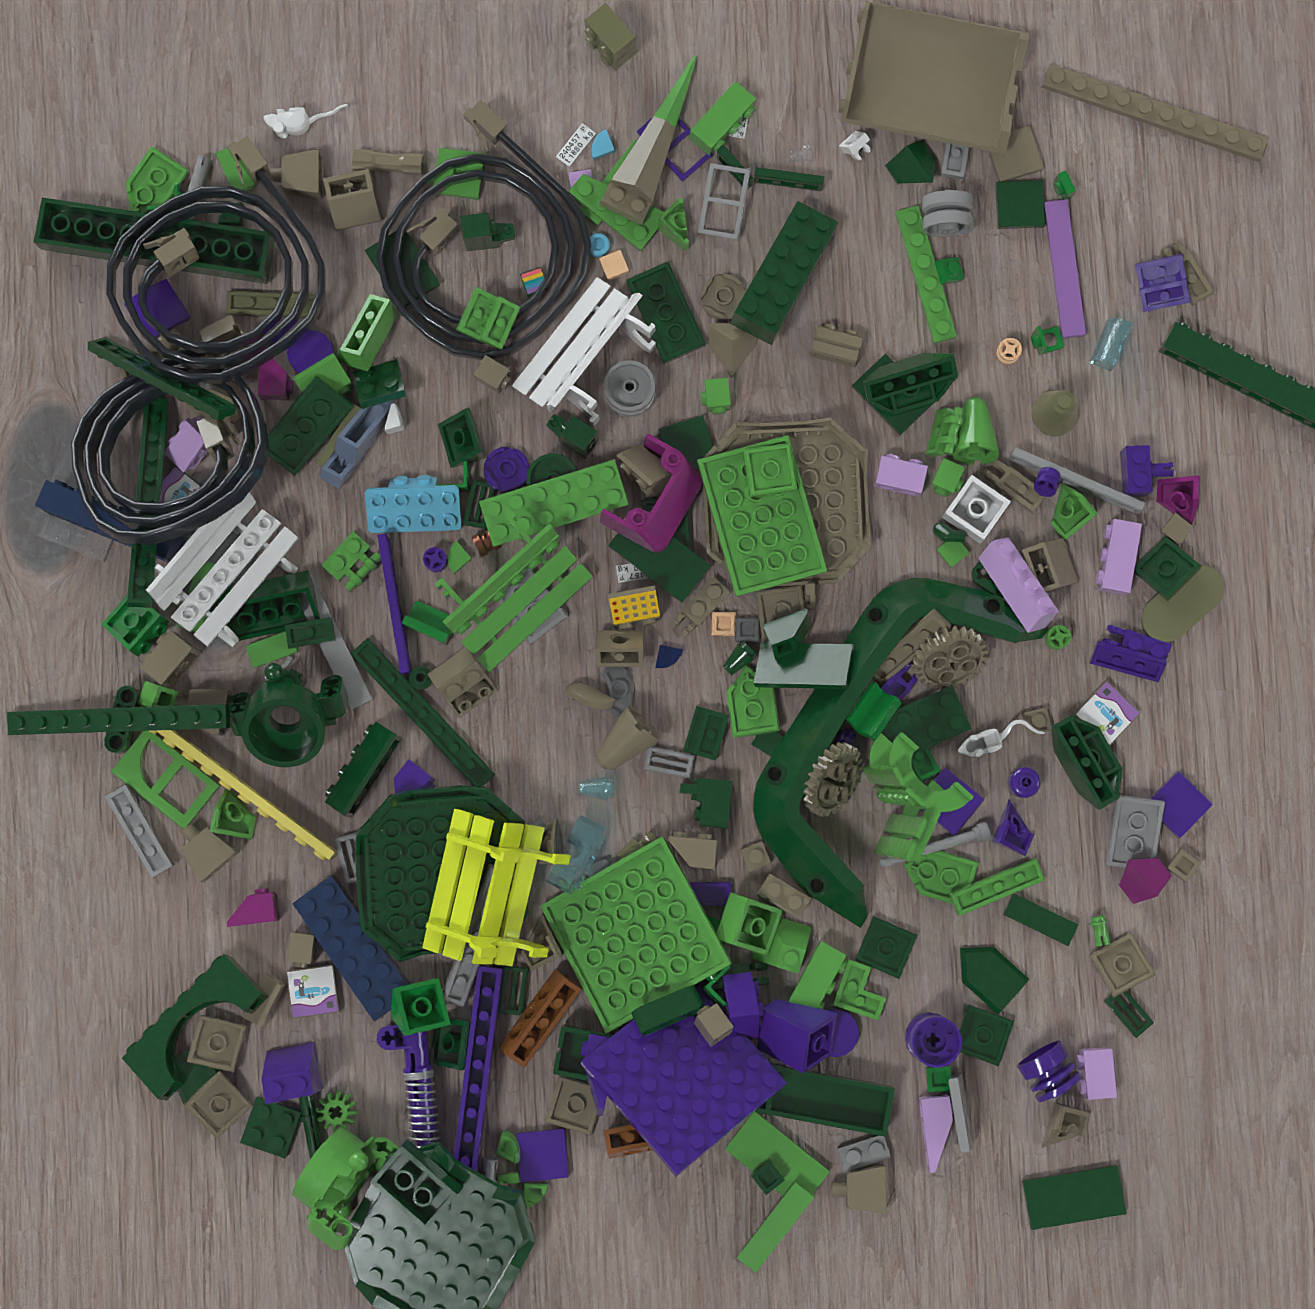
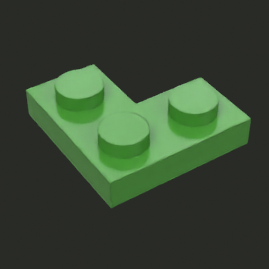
[833,959,886,1021]

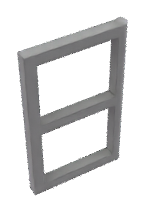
[698,163,751,240]

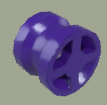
[1034,467,1061,497]
[423,547,448,573]

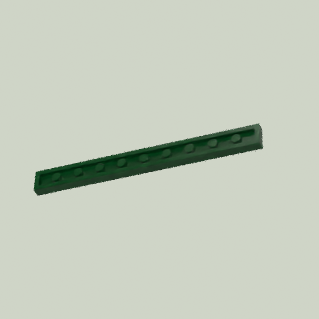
[127,398,169,608]
[7,704,230,735]

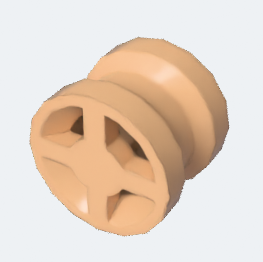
[996,338,1022,365]

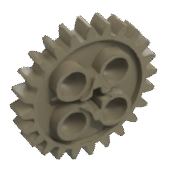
[912,626,989,690]
[803,742,863,817]

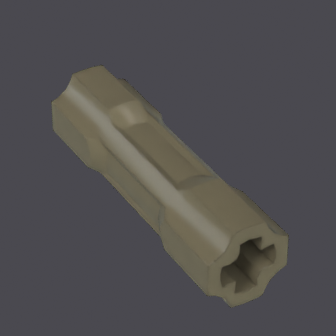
[352,149,424,176]

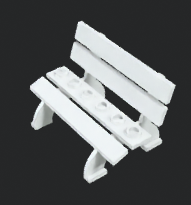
[512,277,656,427]
[146,493,298,647]

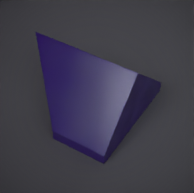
[991,799,1034,856]

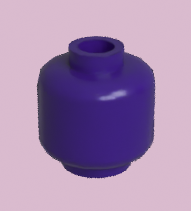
[1007,767,1041,798]

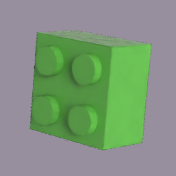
[716,892,783,955]

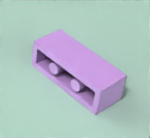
[1096,519,1142,596]

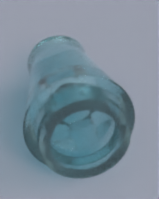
[579,777,615,800]

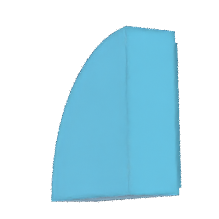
[592,129,615,160]

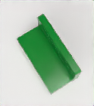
[402,601,452,645]
[847,682,901,741]

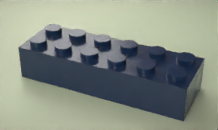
[35,479,186,563]
[292,876,411,1022]

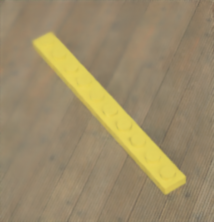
[150,730,338,861]

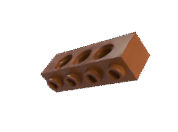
[499,968,582,1068]
[604,1125,653,1159]

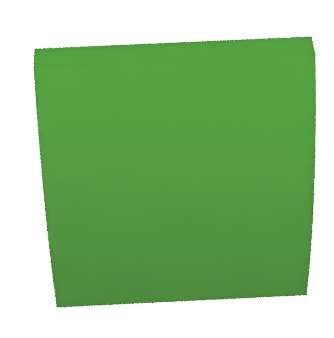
[456,287,520,349]

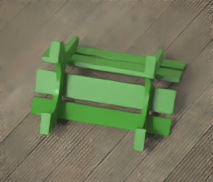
[435,512,593,672]
[862,732,974,862]

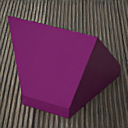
[1156,475,1200,525]
[1118,857,1172,904]

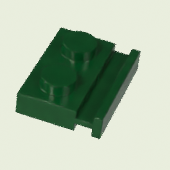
[683,706,729,761]

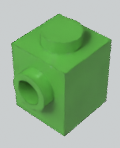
[701,378,731,415]
[930,458,965,497]
[138,681,179,707]

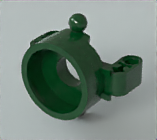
[228,663,348,768]

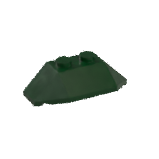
[863,353,958,415]
[1051,715,1123,810]

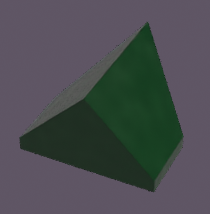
[885,140,936,185]

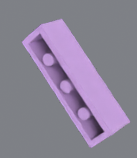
[978,537,1059,633]

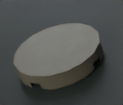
[701,273,746,321]

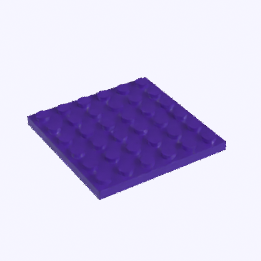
[581,983,787,1177]

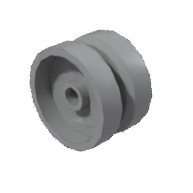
[922,190,974,237]
[604,360,656,418]

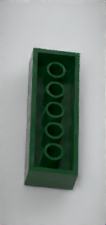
[731,201,839,345]

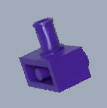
[1120,445,1174,497]

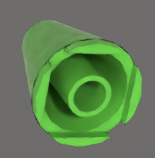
[953,397,1000,465]

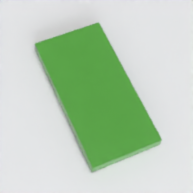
[724,1112,830,1196]

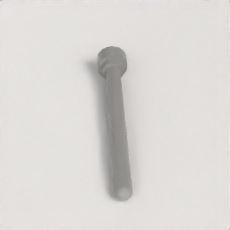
[880,822,991,867]

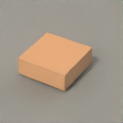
[599,250,629,281]
[711,612,736,637]

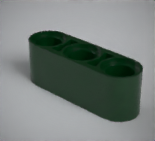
[104,686,141,754]
[631,985,704,1036]

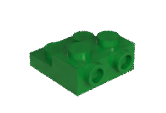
[101,595,169,657]

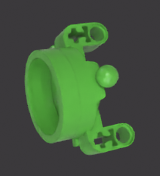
[292,1127,399,1250]

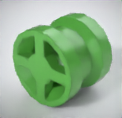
[1045,625,1071,650]

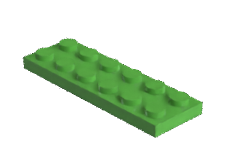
[479,459,629,547]

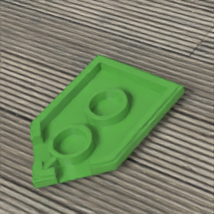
[125,146,190,213]
[726,665,780,738]
[903,850,979,904]

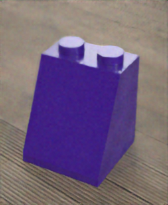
[757,999,837,1073]
[261,1042,323,1104]

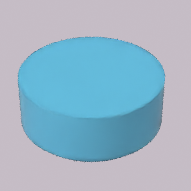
[590,233,610,258]

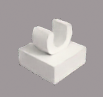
[839,131,870,161]

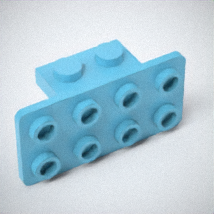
[365,475,462,533]

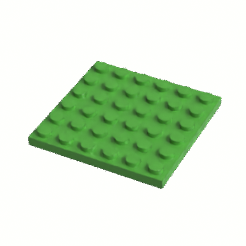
[540,836,733,1033]

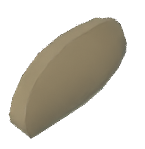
[565,683,615,709]

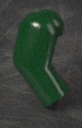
[933,522,965,542]

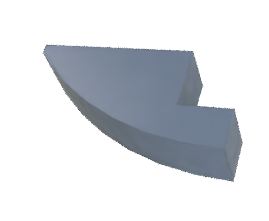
[320,401,395,490]

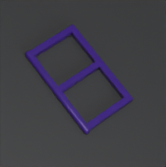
[637,116,713,182]

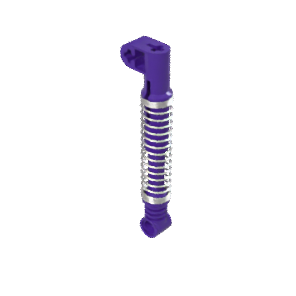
[377,1023,440,1148]

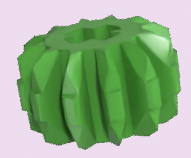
[316,1090,358,1132]

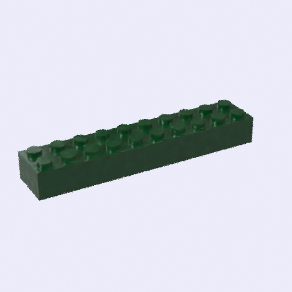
[34,197,275,284]

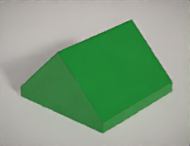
[391,978,451,1036]

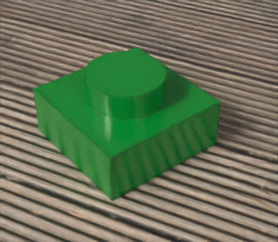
[1053,170,1076,200]
[935,257,964,285]
[925,1066,951,1092]

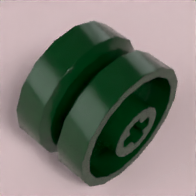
[526,453,578,486]

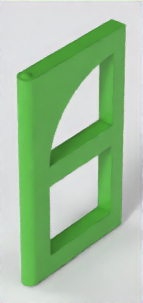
[111,731,220,829]

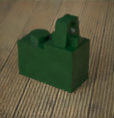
[460,213,515,252]
[546,414,599,459]
[679,778,732,829]

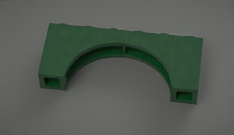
[122,954,269,1101]

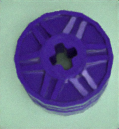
[905,1012,962,1068]
[1017,1040,1082,1102]

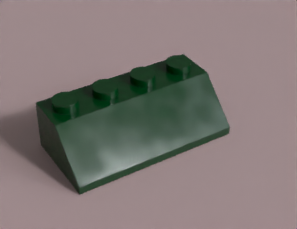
[216,570,320,641]
[325,722,402,818]

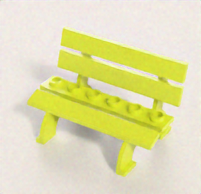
[422,809,571,966]

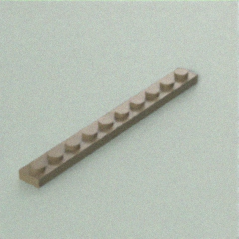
[1041,64,1268,162]

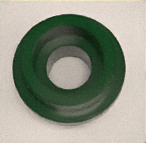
[409,666,432,690]

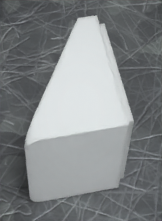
[385,403,405,434]

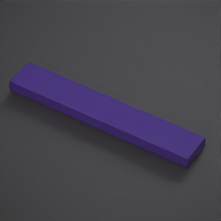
[377,534,412,675]

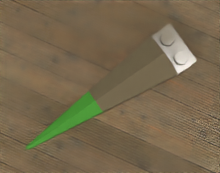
[599,56,697,225]

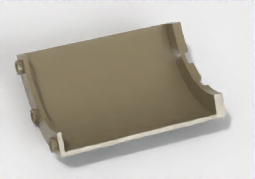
[838,1,1029,154]

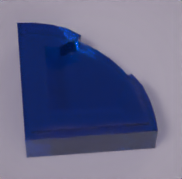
[655,645,683,669]

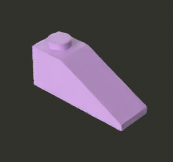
[918,1094,954,1173]

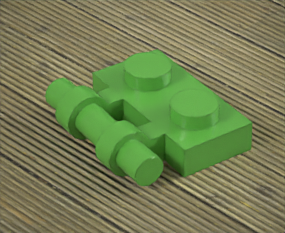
[926,407,964,457]
[321,531,381,592]

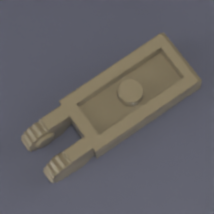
[1161,240,1214,306]
[981,459,1045,514]
[670,576,730,639]

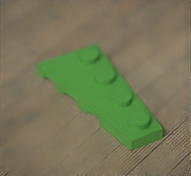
[568,174,664,251]

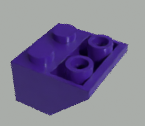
[393,759,436,793]
[723,972,763,1039]

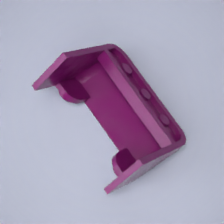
[600,434,703,553]

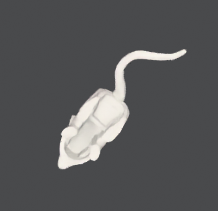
[264,104,348,139]
[958,720,1045,757]

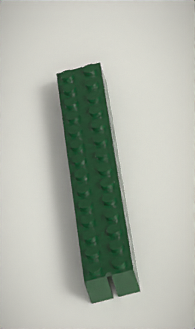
[553,1024,895,1137]

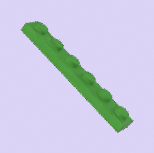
[895,205,957,344]

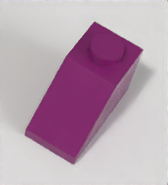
[257,359,294,401]
[227,888,279,927]

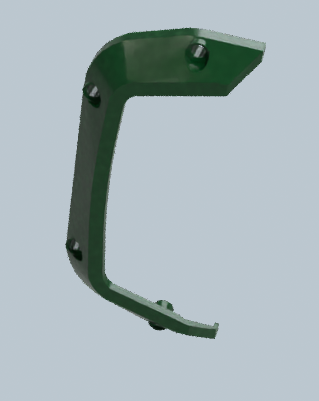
[753,578,1049,928]

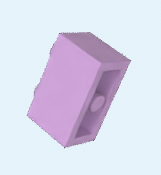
[165,415,208,473]
[874,454,928,497]
[1076,1047,1117,1100]

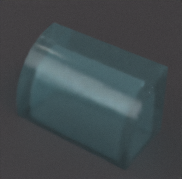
[1089,318,1133,371]

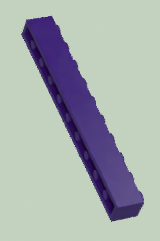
[454,965,504,1172]

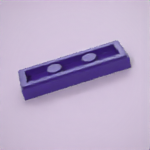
[1090,640,1166,682]

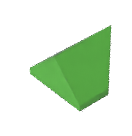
[658,198,689,250]
[1050,483,1098,541]
[210,788,257,840]

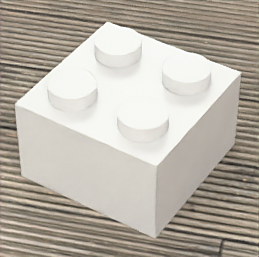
[942,475,1011,544]

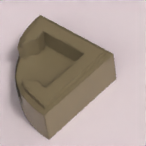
[804,583,815,610]

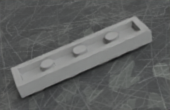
[105,784,174,878]

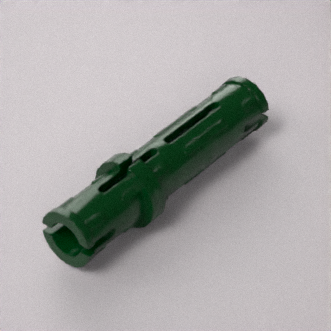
[299,1095,322,1159]

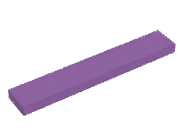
[1044,200,1086,339]

